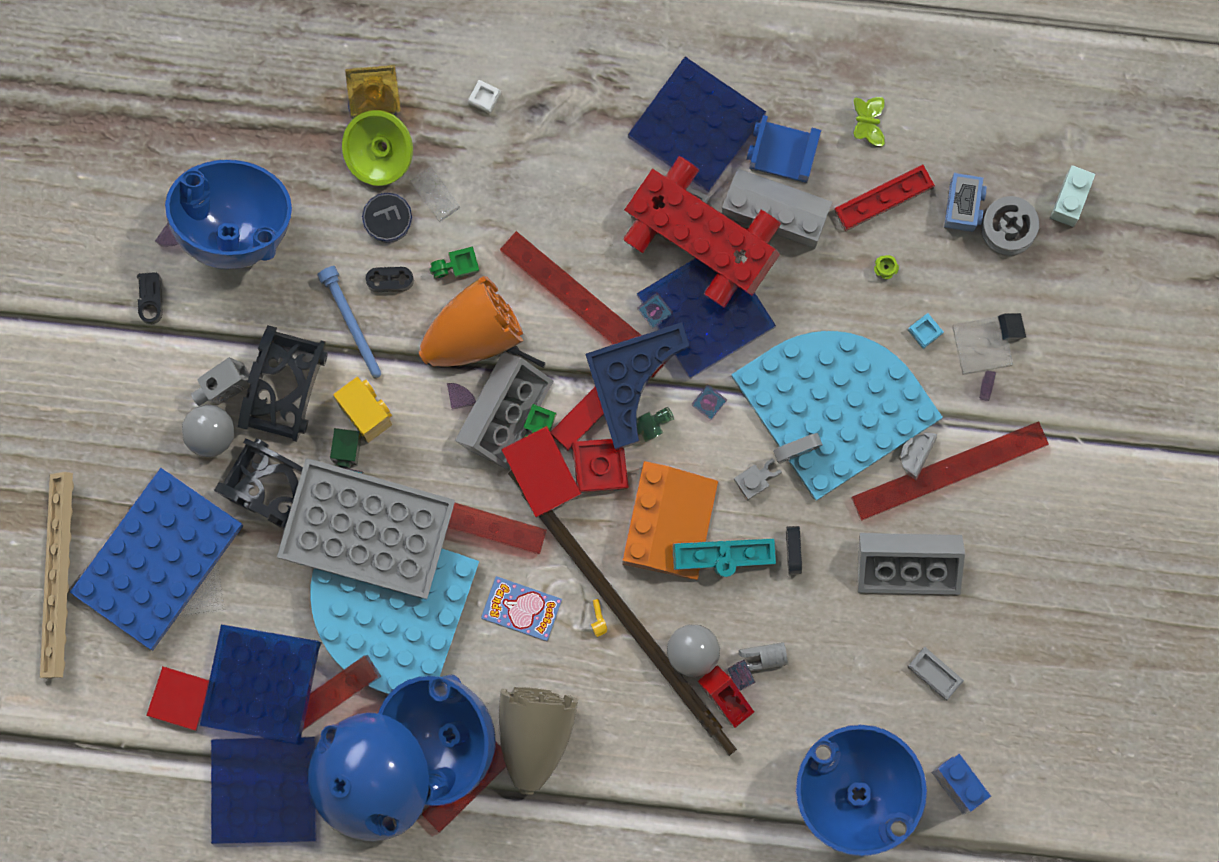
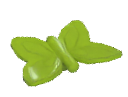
[854,97,884,147]

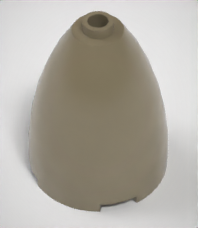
[498,687,578,794]

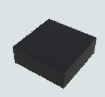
[998,313,1026,340]

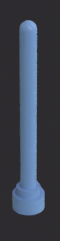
[317,266,381,378]

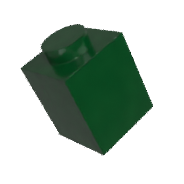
[330,428,362,468]

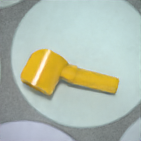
[590,599,608,637]

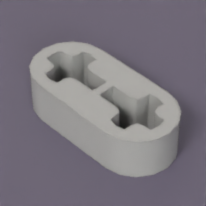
[773,433,823,463]

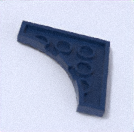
[585,322,690,450]

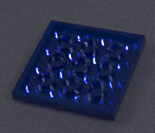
[628,56,767,192]
[637,258,776,379]
[200,624,321,744]
[211,737,317,844]

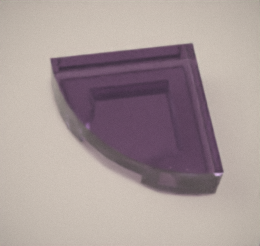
[155,223,179,247]
[979,370,996,401]
[447,383,476,409]

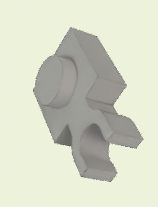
[734,458,782,500]

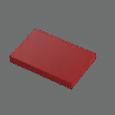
[501,426,582,518]

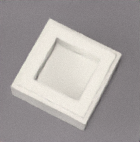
[468,80,501,114]

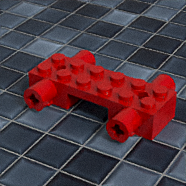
[622,156,781,308]

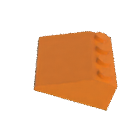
[622,461,718,580]

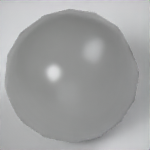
[182,404,234,457]
[667,624,720,677]

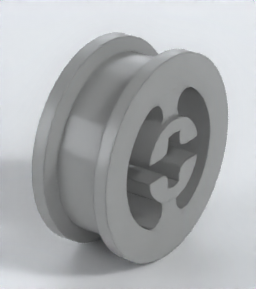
[981,196,1039,256]

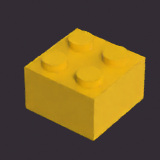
[333,376,392,443]

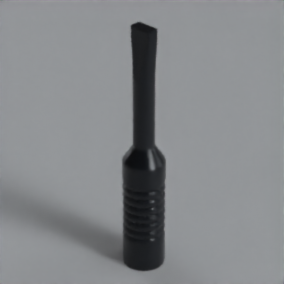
[505,346,546,368]

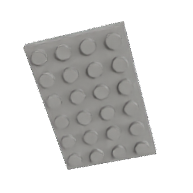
[277,458,455,600]

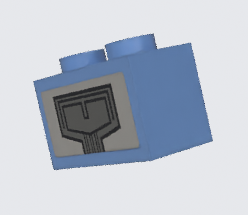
[944,173,987,232]

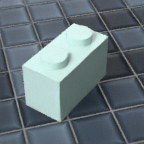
[1050,165,1095,227]

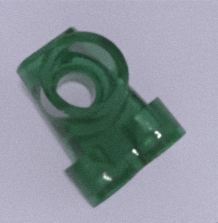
[637,407,675,442]

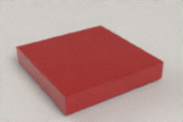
[572,439,629,493]
[146,666,213,731]

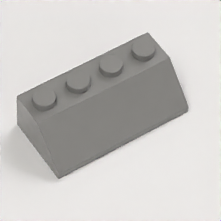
[722,168,832,248]
[455,352,554,469]
[858,533,965,595]

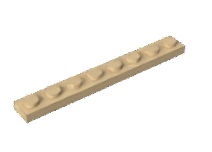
[40,472,74,679]

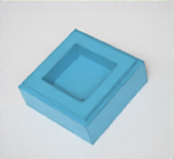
[908,313,944,349]

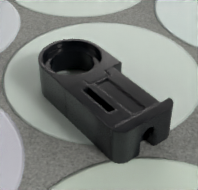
[137,272,163,325]

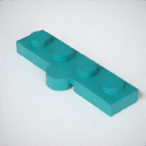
[673,538,776,577]

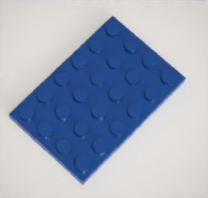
[70,468,244,651]

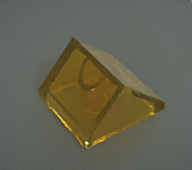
[345,65,401,116]

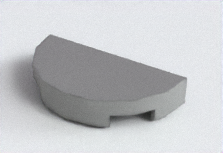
[901,432,937,480]

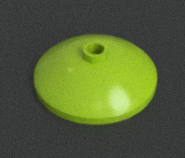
[342,110,413,186]

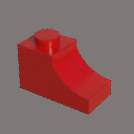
[698,665,755,728]

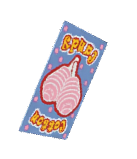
[481,576,562,641]

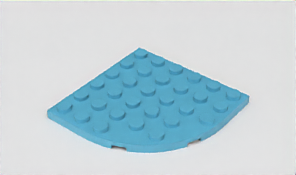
[731,331,943,501]
[310,548,479,694]

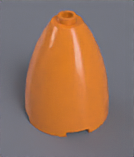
[419,276,523,367]

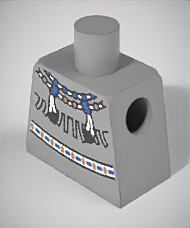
[191,357,250,406]

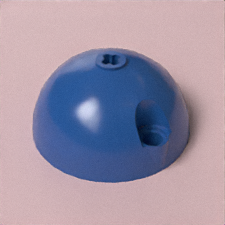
[165,160,292,270]
[378,674,496,805]
[308,713,429,842]
[796,725,927,856]

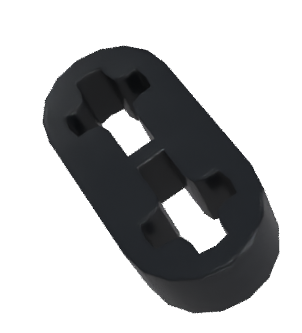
[365,267,414,292]
[786,526,802,575]

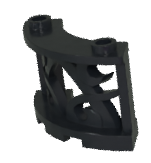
[238,325,328,442]
[214,438,303,530]

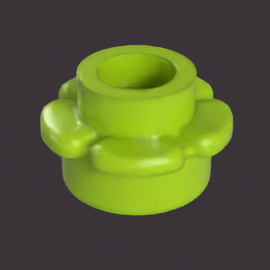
[874,255,899,279]

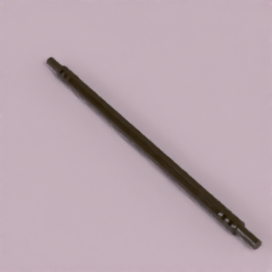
[508,470,737,756]

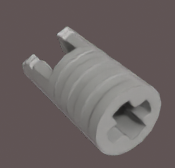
[738,642,788,672]

